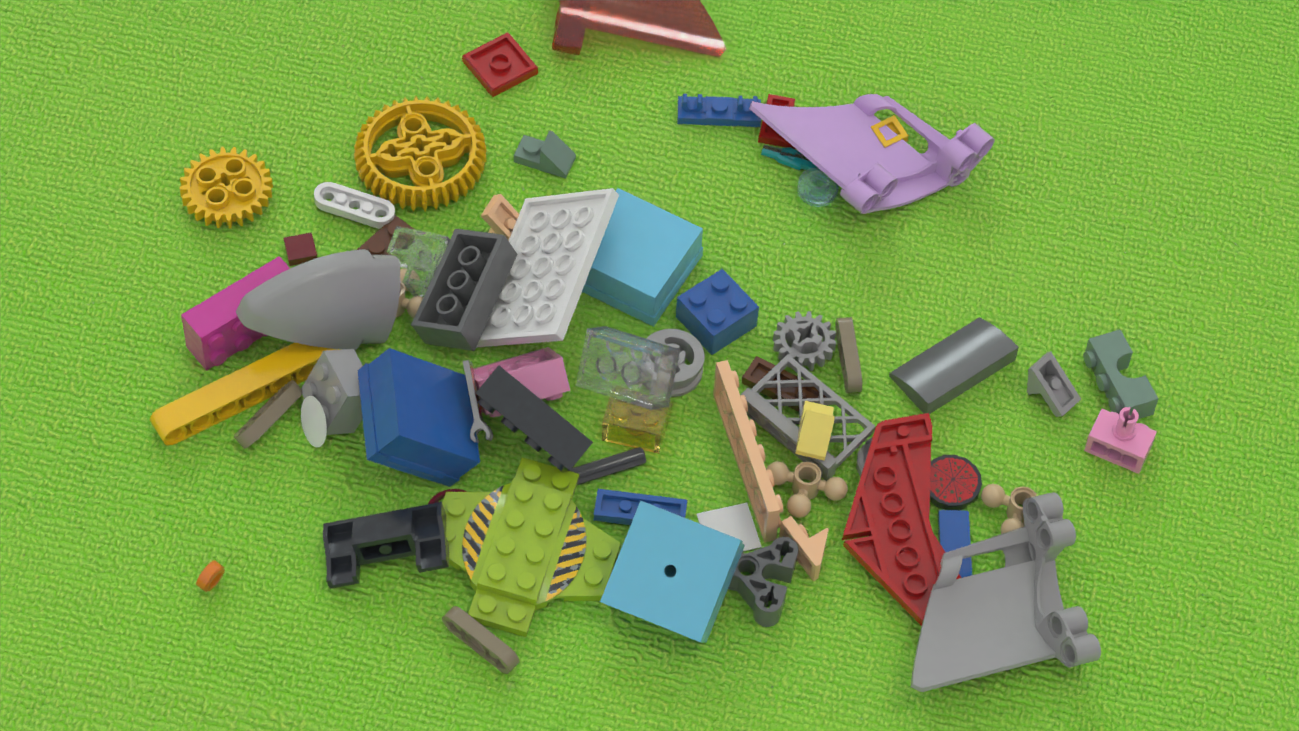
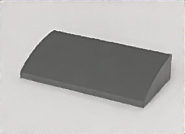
[889,317,1019,414]

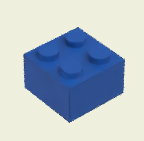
[676,269,759,355]

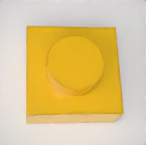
[871,115,909,148]

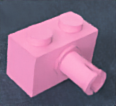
[1084,407,1157,474]

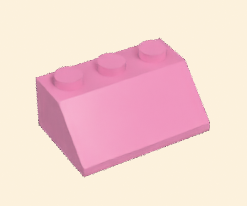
[474,347,570,417]

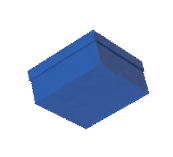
[357,348,480,487]

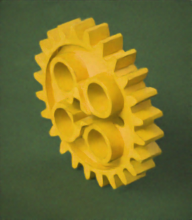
[179,147,273,229]

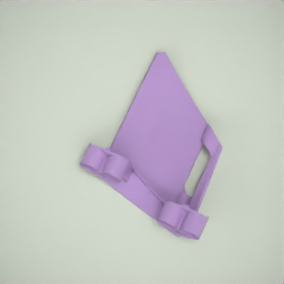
[749,94,995,214]

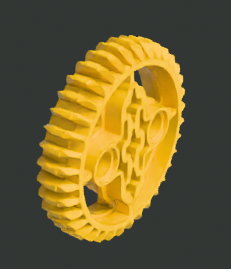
[354,96,487,212]

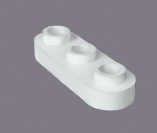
[314,182,395,229]

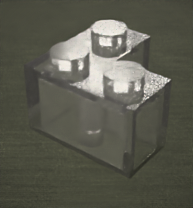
[387,226,450,297]

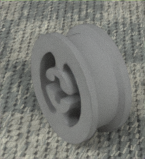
[638,329,705,397]

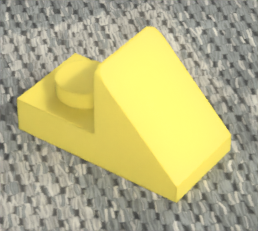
[795,401,835,461]

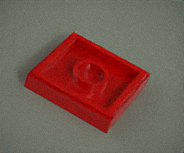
[462,32,538,98]

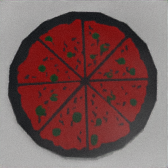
[930,455,982,511]

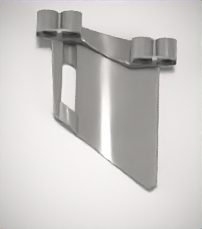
[911,492,1101,692]

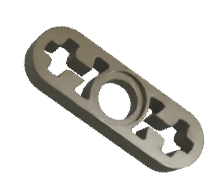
[835,317,862,393]
[234,380,302,449]
[442,606,520,674]

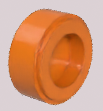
[196,560,225,592]

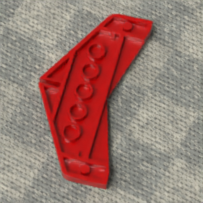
[842,413,961,626]

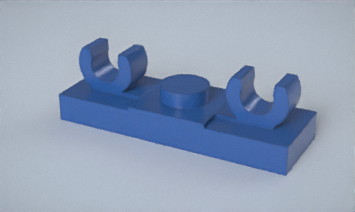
[677,94,761,127]

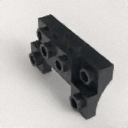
[323,502,449,589]

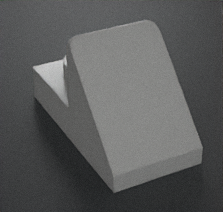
[1027,351,1081,417]

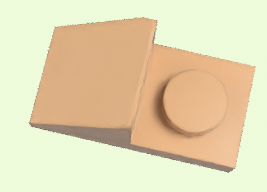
[481,194,519,241]
[779,516,829,581]

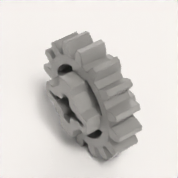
[773,311,836,371]

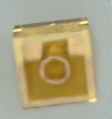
[602,389,674,454]

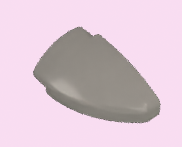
[236,249,400,350]

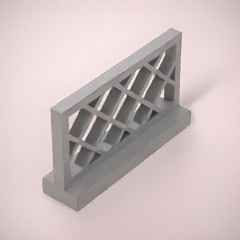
[741,354,876,481]

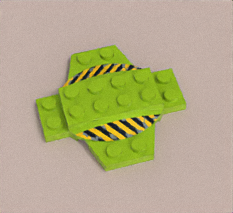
[442,457,621,637]

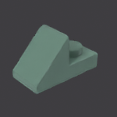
[514,130,576,179]

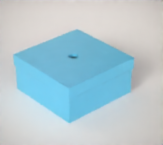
[582,188,703,327]
[600,501,745,643]

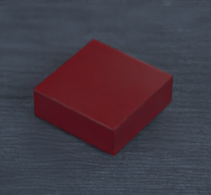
[283,232,317,266]

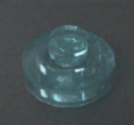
[797,167,839,207]

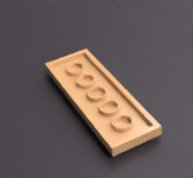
[713,360,783,543]

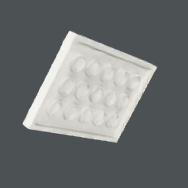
[476,188,619,347]

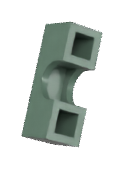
[1083,329,1159,419]

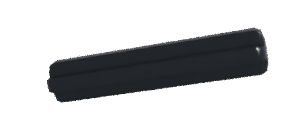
[567,447,646,485]

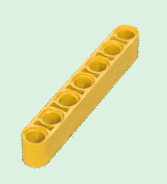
[150,343,342,446]

